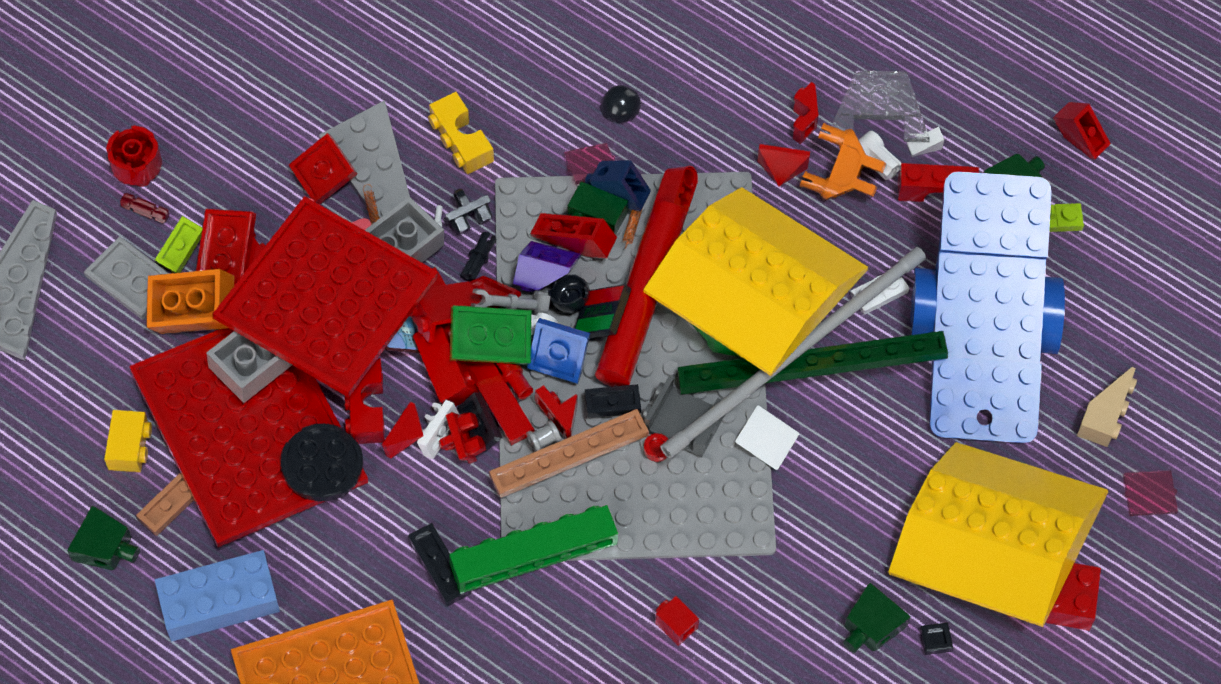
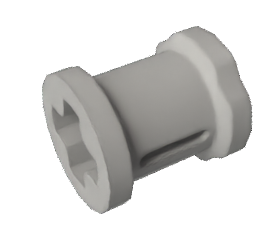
[526,420,562,452]

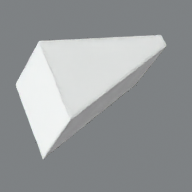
[907,127,944,157]

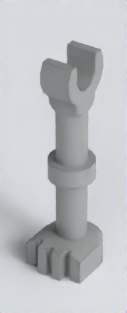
[471,288,550,315]

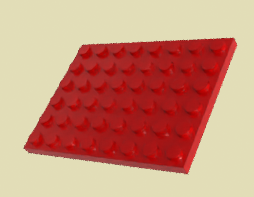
[129,328,368,547]

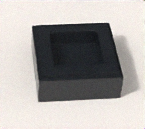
[920,622,953,655]

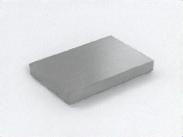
[84,236,169,320]

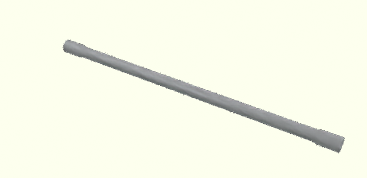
[660,247,926,459]

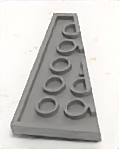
[319,100,410,221]
[0,200,57,361]

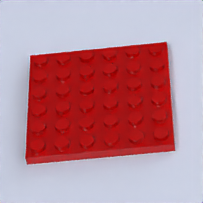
[212,196,438,398]

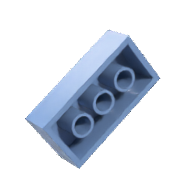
[154,550,280,642]

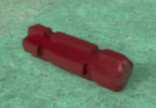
[120,193,170,223]

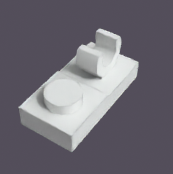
[850,274,909,315]
[417,400,459,459]

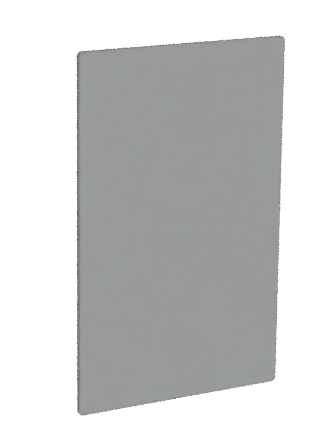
[495,172,776,561]

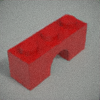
[898,163,979,202]
[345,358,385,444]

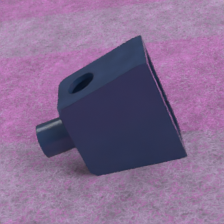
[585,160,651,211]

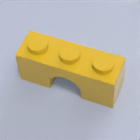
[428,92,494,175]

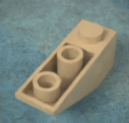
[1077,367,1137,447]

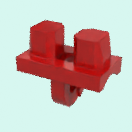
[439,412,486,464]

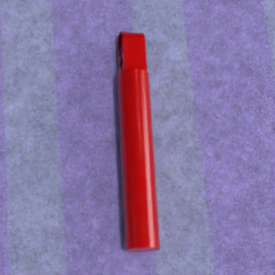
[595,166,698,387]

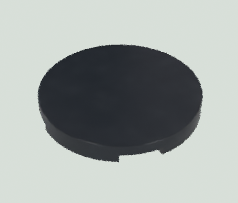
[281,424,363,501]

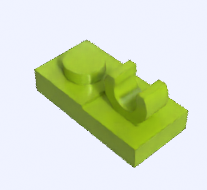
[1049,203,1084,232]
[155,216,202,273]

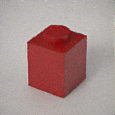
[655,596,699,646]

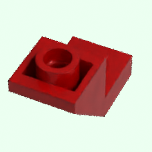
[793,82,819,144]

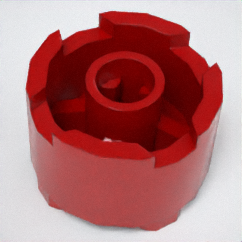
[106,125,162,187]

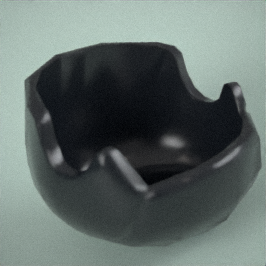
[600,85,641,124]
[548,274,590,313]

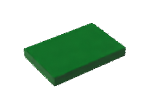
[450,305,532,365]

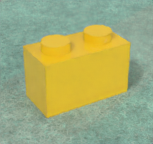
[104,410,152,472]

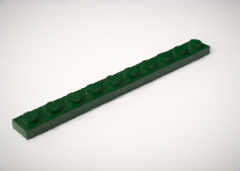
[678,331,948,395]

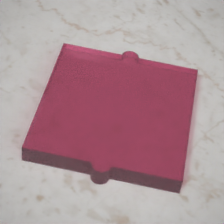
[564,143,615,185]
[1123,470,1178,516]

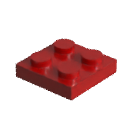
[289,133,358,205]

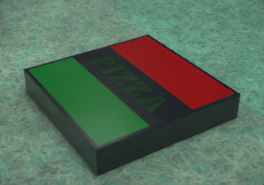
[575,284,631,338]

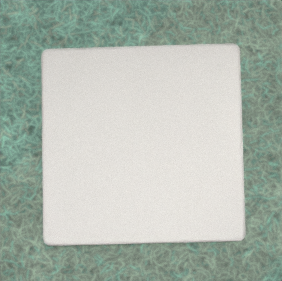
[735,405,799,470]

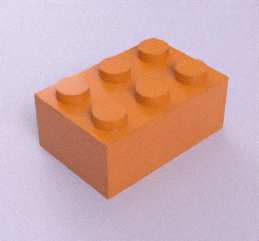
[147,269,234,334]

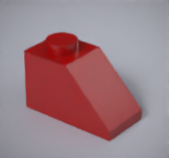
[1053,102,1111,159]

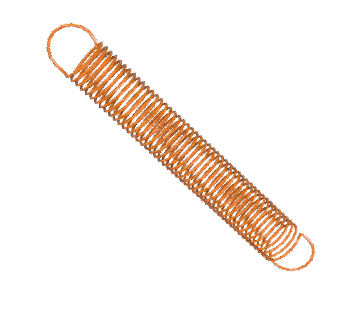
[363,184,380,225]
[623,208,643,249]

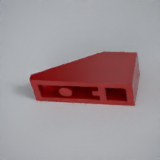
[530,213,617,258]

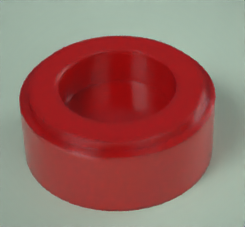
[644,433,668,462]

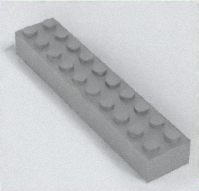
[206,196,444,403]

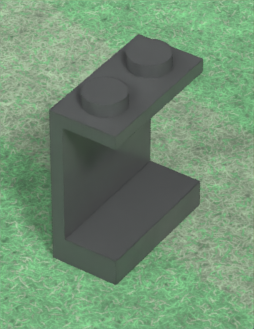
[642,375,726,457]

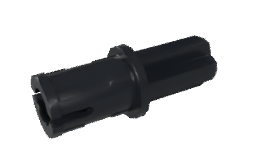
[462,232,497,281]

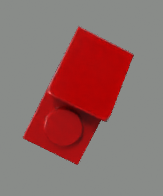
[535,385,578,439]

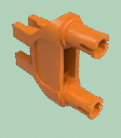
[800,123,886,200]

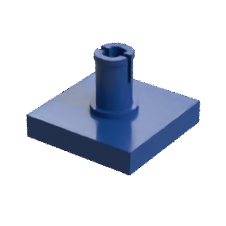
[527,318,590,384]

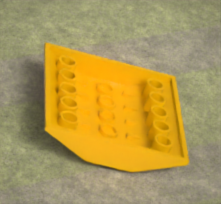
[644,187,868,376]
[888,442,1108,627]

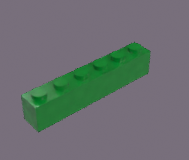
[449,505,618,594]

